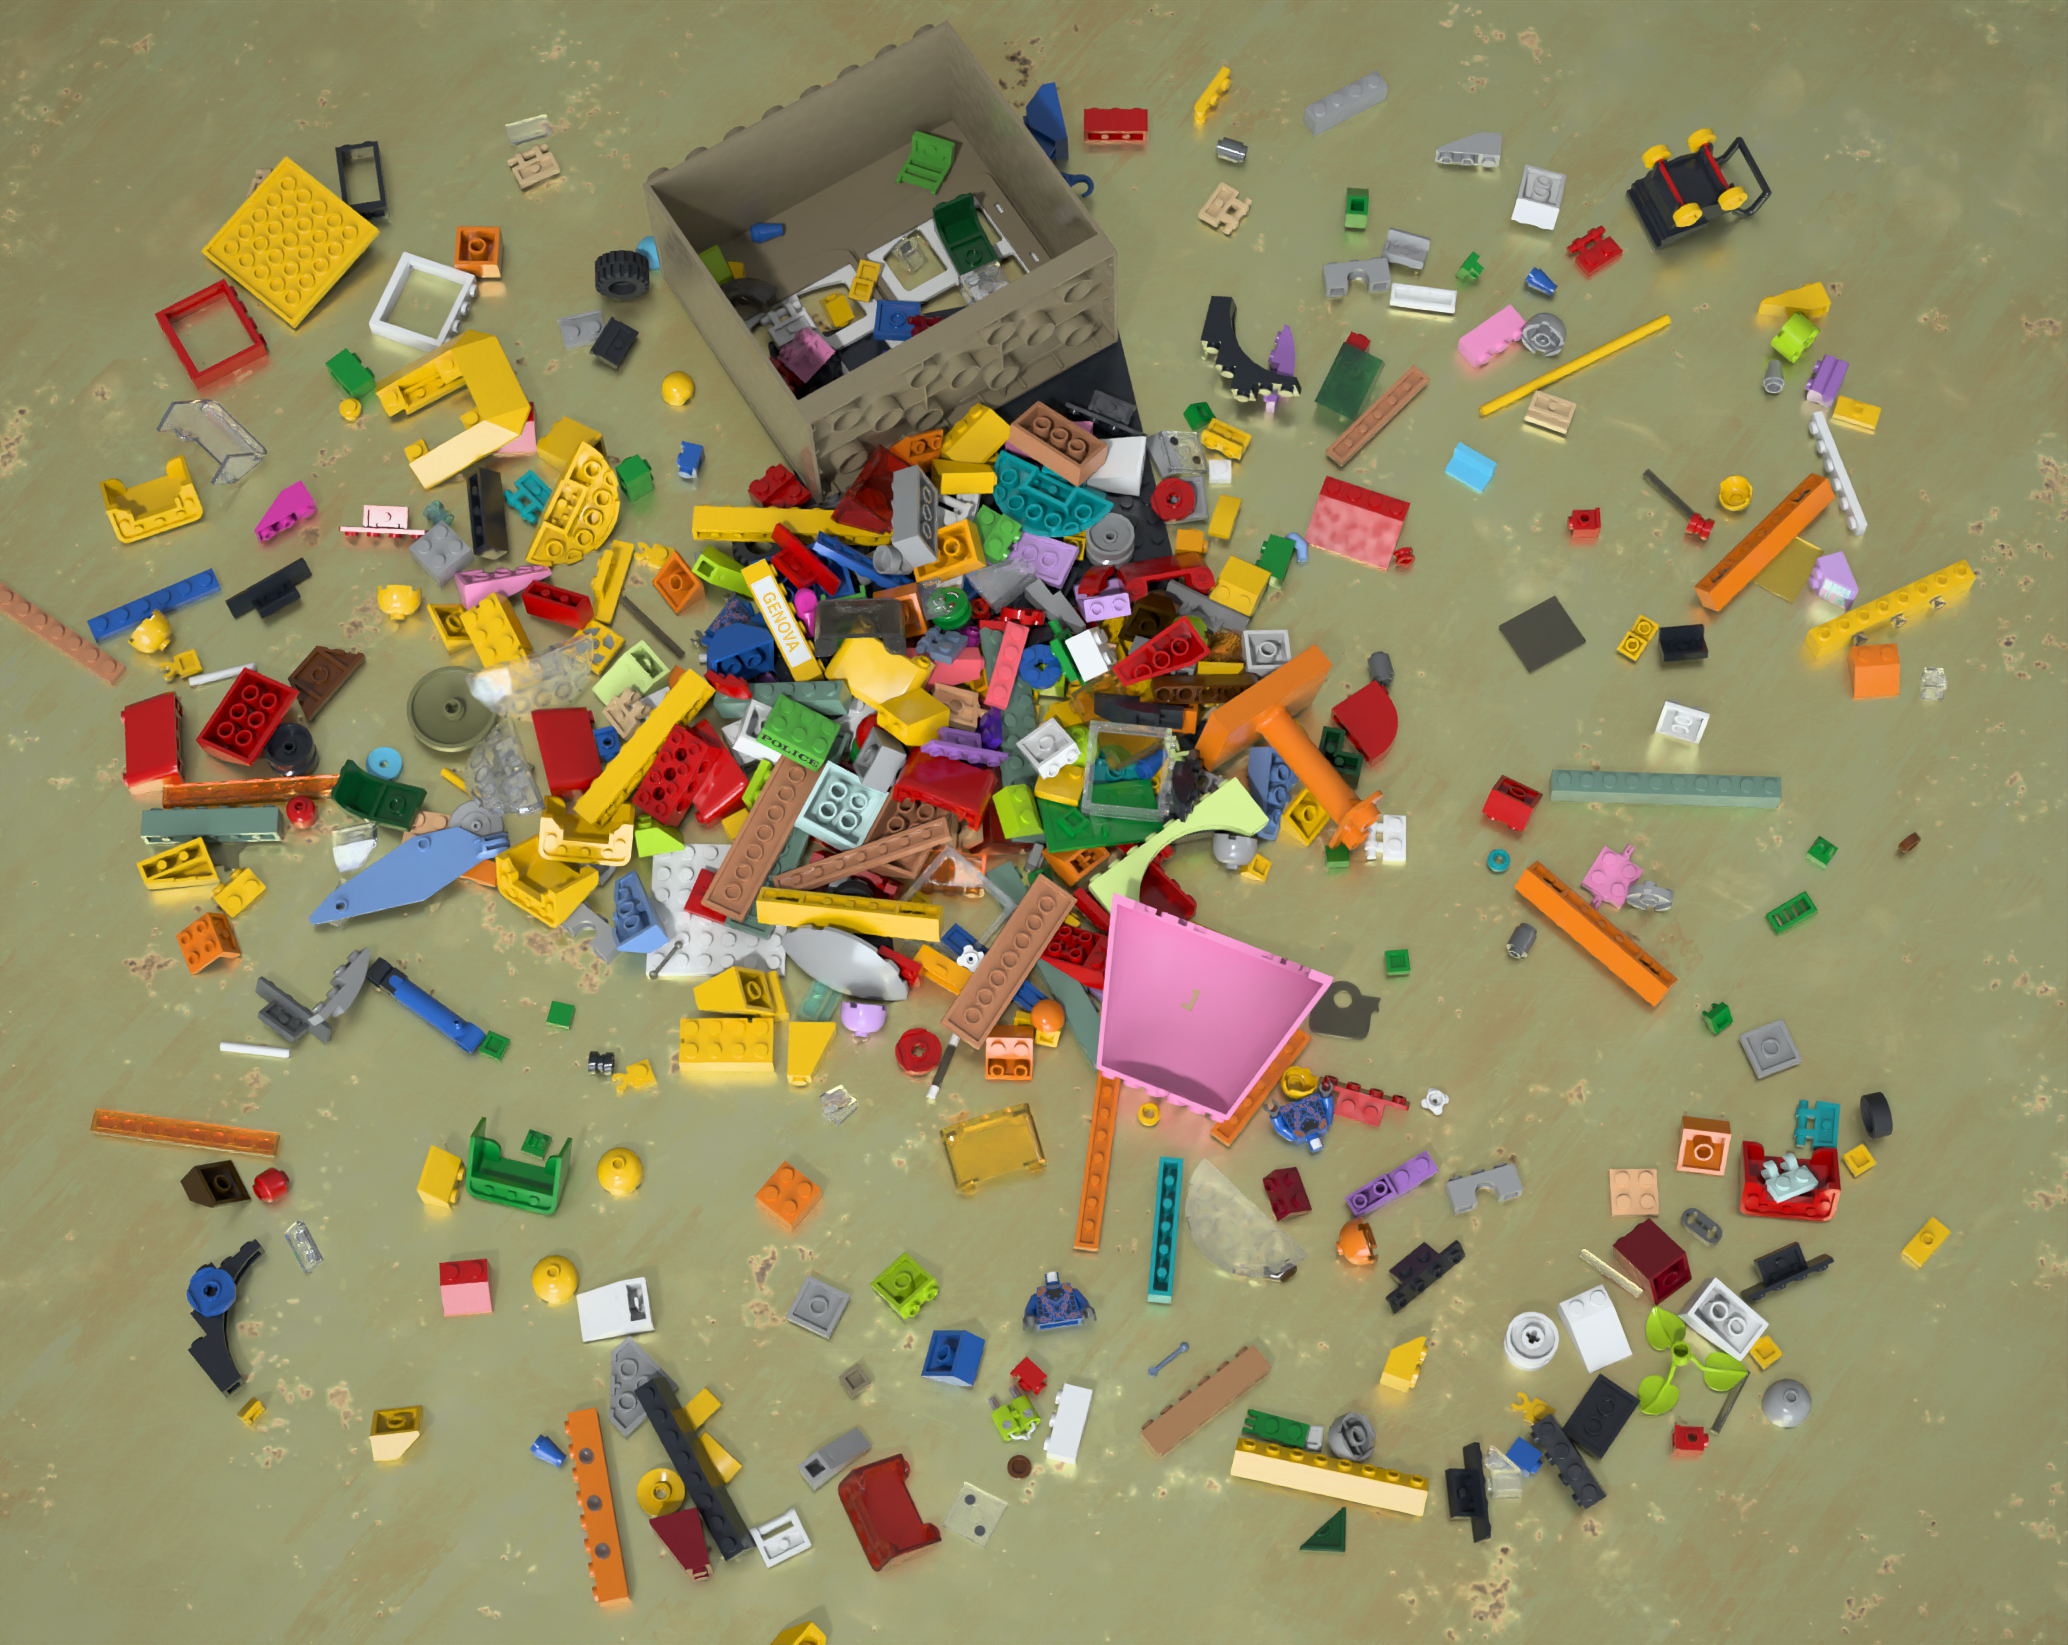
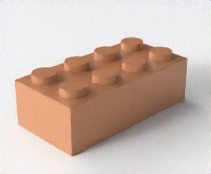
[1009,401,1108,487]

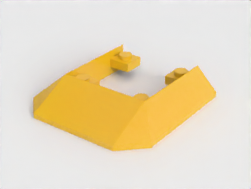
[375,329,531,490]

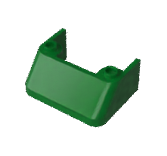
[465,1117,573,1214]

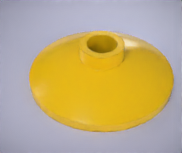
[636,1468,685,1517]

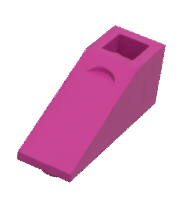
[254,480,317,542]

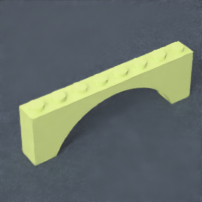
[1088,777,1269,916]

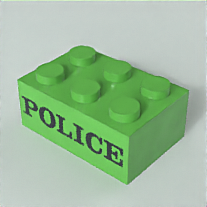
[756,693,841,773]

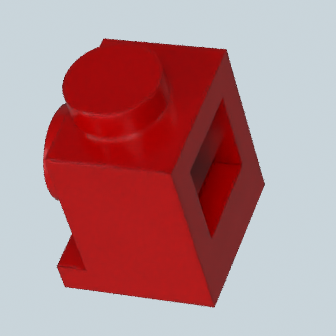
[1567,508,1601,538]
[1010,1356,1047,1396]
[1672,1425,1709,1455]

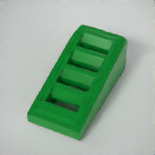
[1766,891,1818,934]

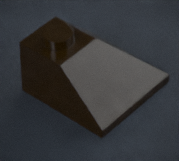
[1118,593,1177,642]
[180,1160,251,1208]

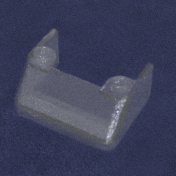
[156,399,267,485]

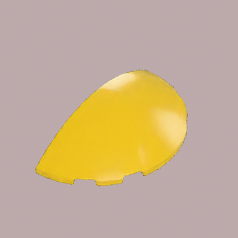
[525,440,620,566]

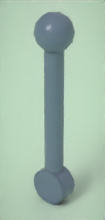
[1148,1342,1189,1377]

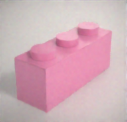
[1458,305,1527,367]

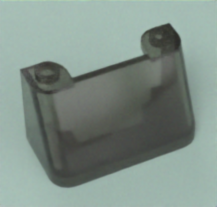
[814,598,906,657]

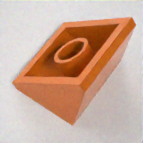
[652,551,705,614]

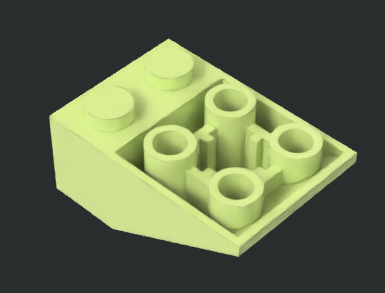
[592,640,671,706]

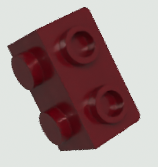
[1263,1167,1312,1222]

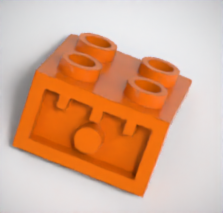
[176,912,241,974]

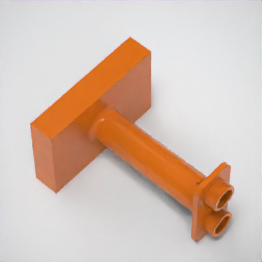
[1194,644,1384,850]

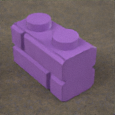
[1805,354,1849,408]

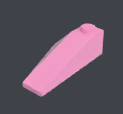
[454,565,552,611]

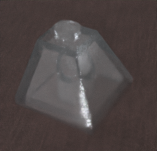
[332,823,378,873]

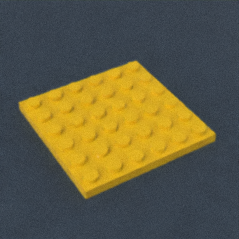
[201,156,380,329]

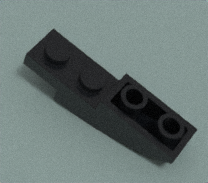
[1094,692,1184,733]
[1172,749,1203,823]

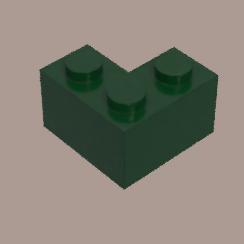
[1319,726,1364,786]

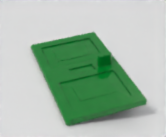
[1034,778,1163,853]

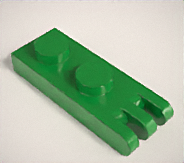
[1242,1409,1311,1450]

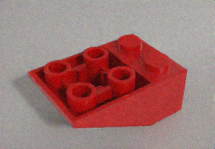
[1040,924,1109,991]

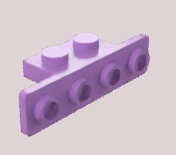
[921,727,1008,767]

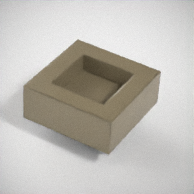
[838,1364,872,1398]

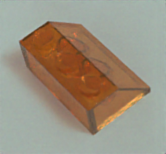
[915,850,987,899]

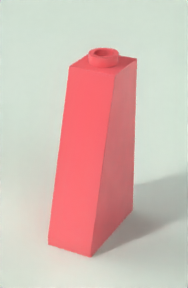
[898,647,985,692]

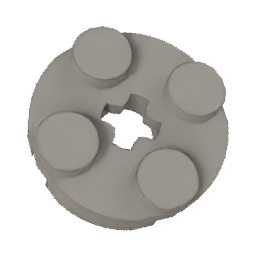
[1626,880,1674,911]

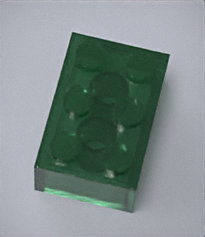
[1315,342,1385,422]

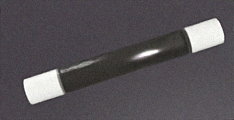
[927,1033,960,1099]

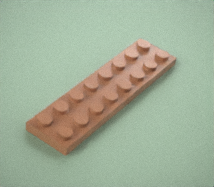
[701,755,826,923]
[940,873,1077,1050]

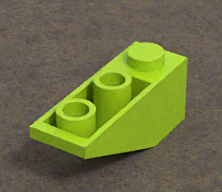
[691,545,753,598]

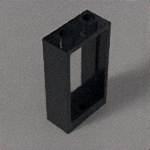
[335,141,390,221]

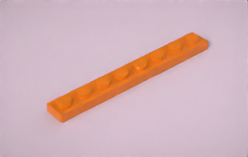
[1074,1070,1121,1252]

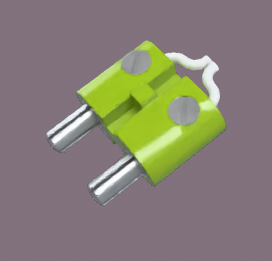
[988,1385,1041,1441]

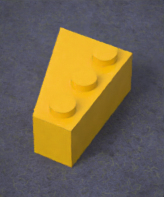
[136,837,221,890]

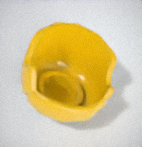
[661,371,695,406]
[1719,475,1753,511]
[1281,1066,1318,1100]

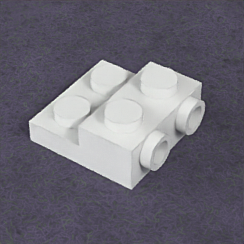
[1016,717,1081,780]

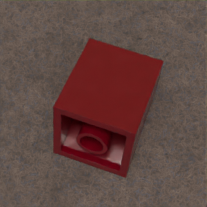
[1612,1218,1692,1306]
[649,1507,714,1581]

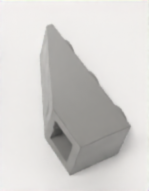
[1435,132,1502,167]
[798,1427,872,1491]

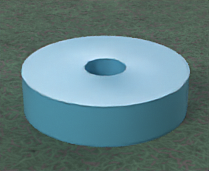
[366,747,403,781]

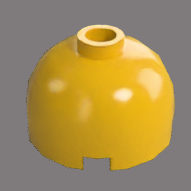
[377,585,422,620]
[128,609,172,653]
[597,1147,644,1195]
[531,1254,580,1304]

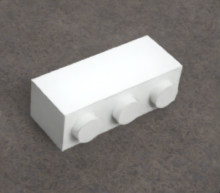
[1043,1383,1093,1465]

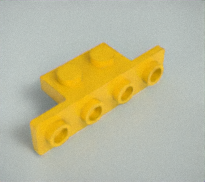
[591,540,635,624]

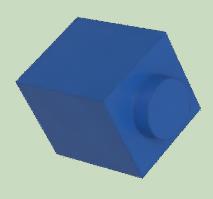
[1503,1437,1543,1478]

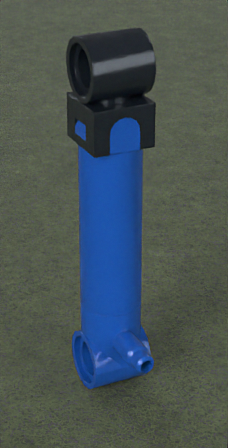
[365,957,486,1054]

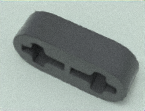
[1681,1208,1722,1246]

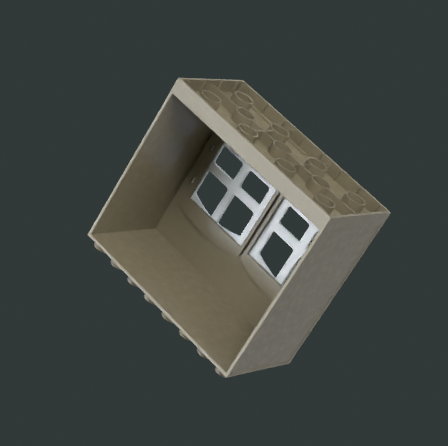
[642,20,1118,505]

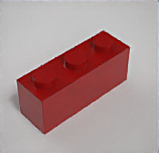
[1084,108,1148,142]
[521,580,594,630]

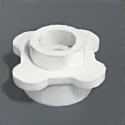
[957,945,984,973]
[1421,1088,1449,1115]

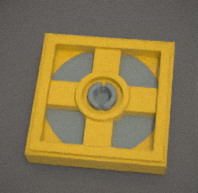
[563,618,626,676]

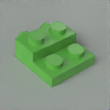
[972,505,1023,566]

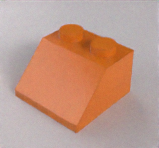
[1847,643,1900,698]
[1676,1116,1731,1176]

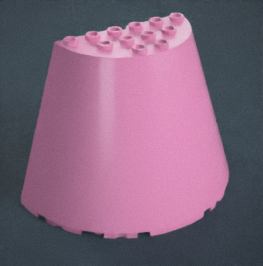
[1096,893,1334,1123]

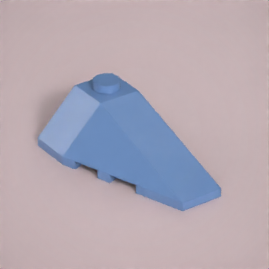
[1248,747,1298,840]
[612,869,670,953]

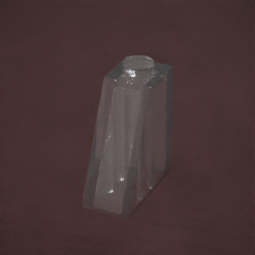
[966,557,1038,614]

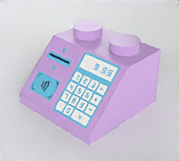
[1808,551,1859,610]

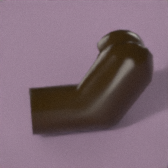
[1262,1260,1297,1283]

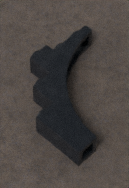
[1200,296,1302,402]
[188,1239,265,1398]

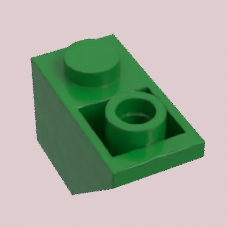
[1345,188,1369,228]

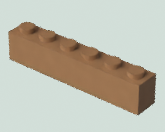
[1140,1344,1272,1460]

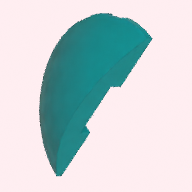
[993,450,1114,538]

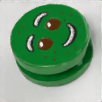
[928,587,972,630]

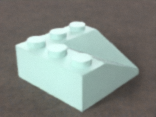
[794,760,889,852]

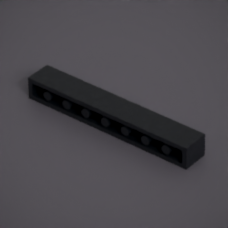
[634,1377,757,1561]

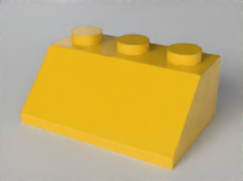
[940,403,1010,464]

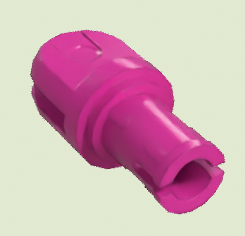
[794,588,819,638]

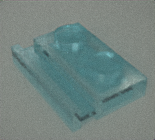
[795,978,845,1022]

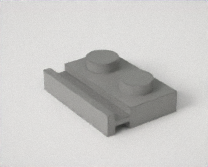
[558,309,605,350]

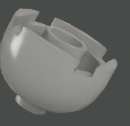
[1522,313,1566,356]
[1213,833,1259,870]
[1762,1378,1811,1428]
[1328,1411,1376,1462]

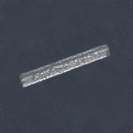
[1579,1249,1643,1298]

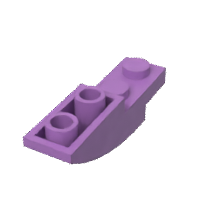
[1263,325,1295,413]
[1345,1150,1439,1218]

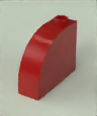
[1331,680,1398,768]

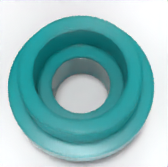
[1487,849,1510,872]

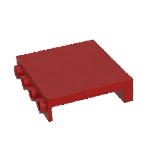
[1073,844,1197,936]

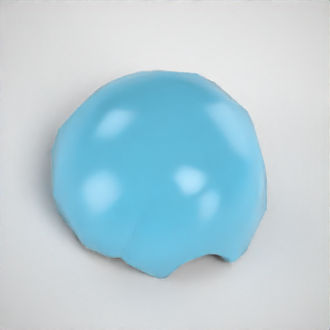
[635,236,660,270]

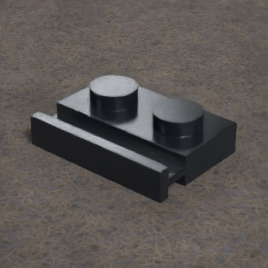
[589,316,639,369]

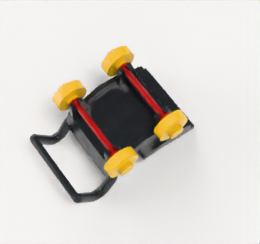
[1626,128,1772,251]

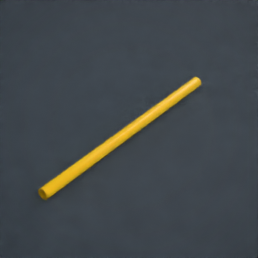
[1479,314,1671,416]

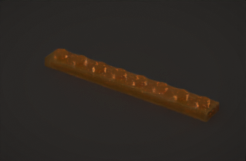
[162,774,340,809]
[90,1108,280,1158]

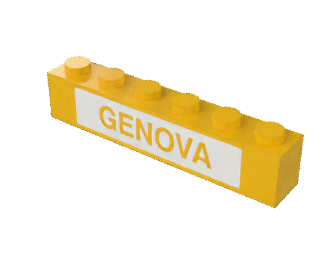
[741,559,825,682]

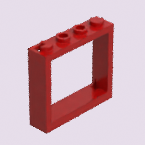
[155,279,267,390]

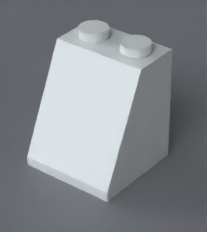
[1086,436,1146,496]

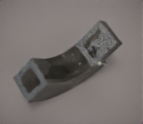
[719,277,779,314]

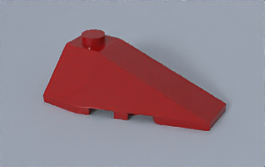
[1111,615,1211,687]

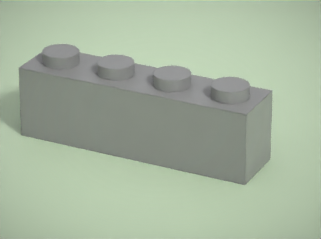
[1303,70,1388,137]

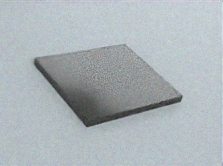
[1498,596,1586,673]

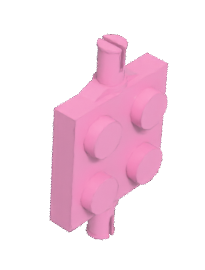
[1580,844,1644,910]

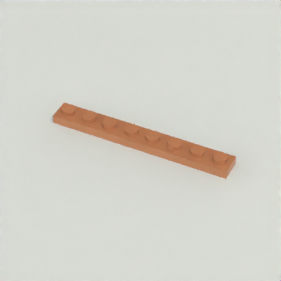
[0,582,127,686]
[772,817,953,891]

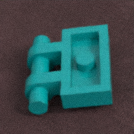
[503,469,552,525]
[1794,1100,1840,1149]

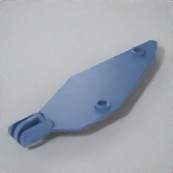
[309,827,510,925]

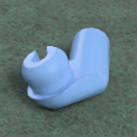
[1285,532,1308,562]

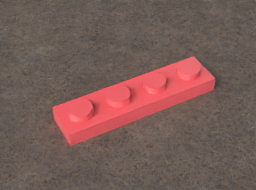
[984,621,1029,710]

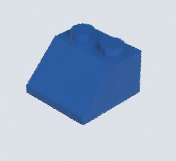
[921,1330,985,1386]

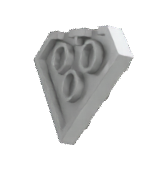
[609,1336,679,1437]

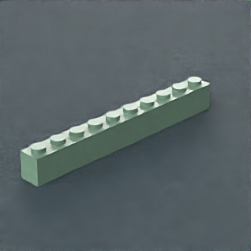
[1549,770,1782,808]
[986,861,1101,1072]

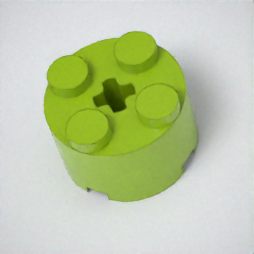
[1770,311,1821,364]

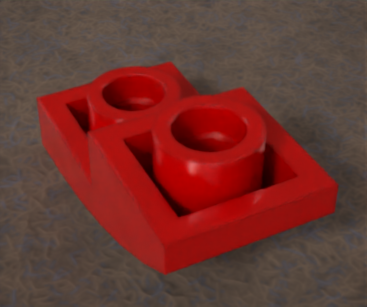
[1078,565,1115,597]
[703,669,753,699]

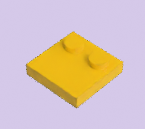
[1033,764,1089,807]

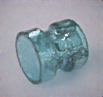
[423,500,454,526]

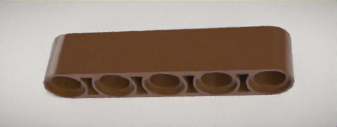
[1150,674,1259,705]

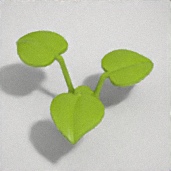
[1638,1306,1747,1415]

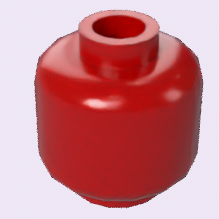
[286,796,318,829]
[252,1167,289,1202]

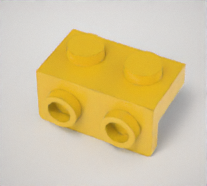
[1201,418,1252,460]
[210,867,266,919]

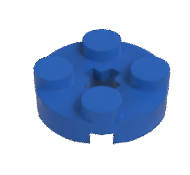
[1018,644,1062,690]
[187,1267,236,1317]

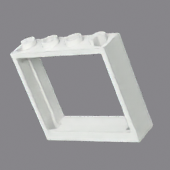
[369,252,479,352]

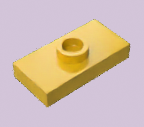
[1832,395,1881,430]
[1902,1217,1951,1267]

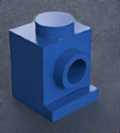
[677,441,705,479]
[593,726,621,763]

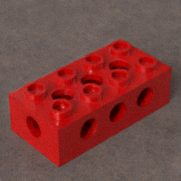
[631,723,722,827]

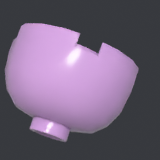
[840,1001,887,1037]

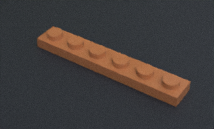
[1325,365,1430,467]

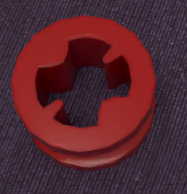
[1393,547,1415,566]

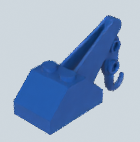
[1023,82,1094,198]
[707,611,830,680]

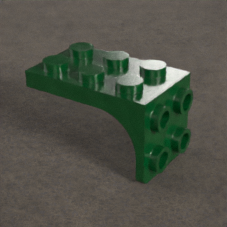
[932,193,1002,284]
[331,759,427,832]

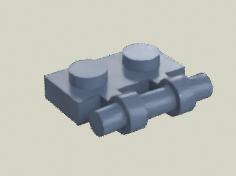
[916,626,968,665]

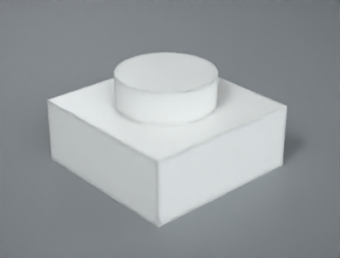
[1209,460,1231,483]

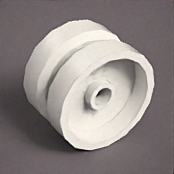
[1503,1312,1559,1371]

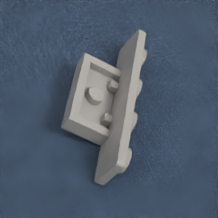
[1164,579,1249,638]

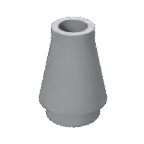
[1763,360,1785,393]

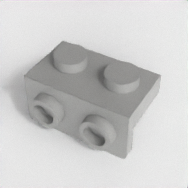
[1381,227,1431,270]

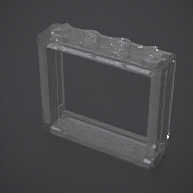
[1081,720,1176,822]
[899,844,1019,968]

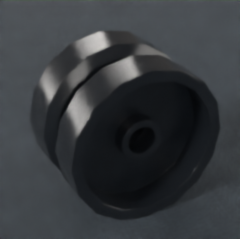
[264,722,319,781]

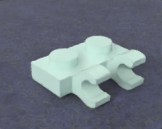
[1761,1153,1818,1203]

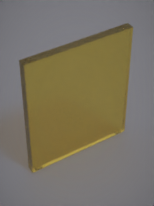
[1751,536,1825,604]

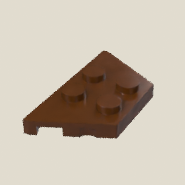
[288,646,365,722]

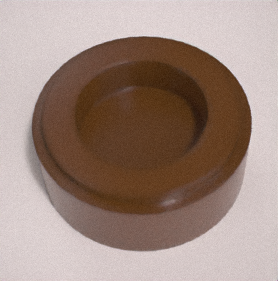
[1898,832,1921,853]
[1007,1455,1032,1481]

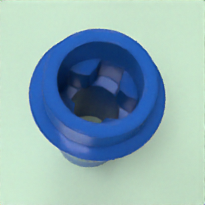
[750,223,783,244]
[1524,267,1558,296]
[1135,749,1168,780]
[530,1434,567,1468]

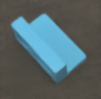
[1445,442,1497,492]

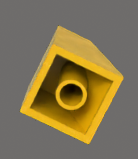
[536,416,607,473]
[877,688,950,746]
[693,966,775,1015]

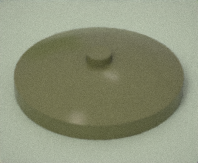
[407,666,498,752]

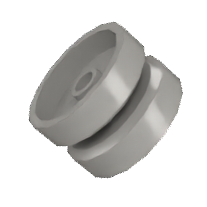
[1086,513,1135,570]

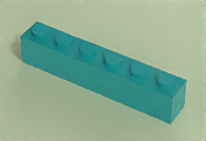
[1147,1157,1183,1304]

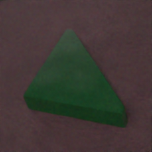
[1300,1507,1346,1554]

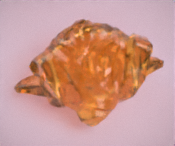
[1200,632,1245,668]

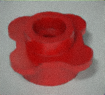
[970,598,992,620]

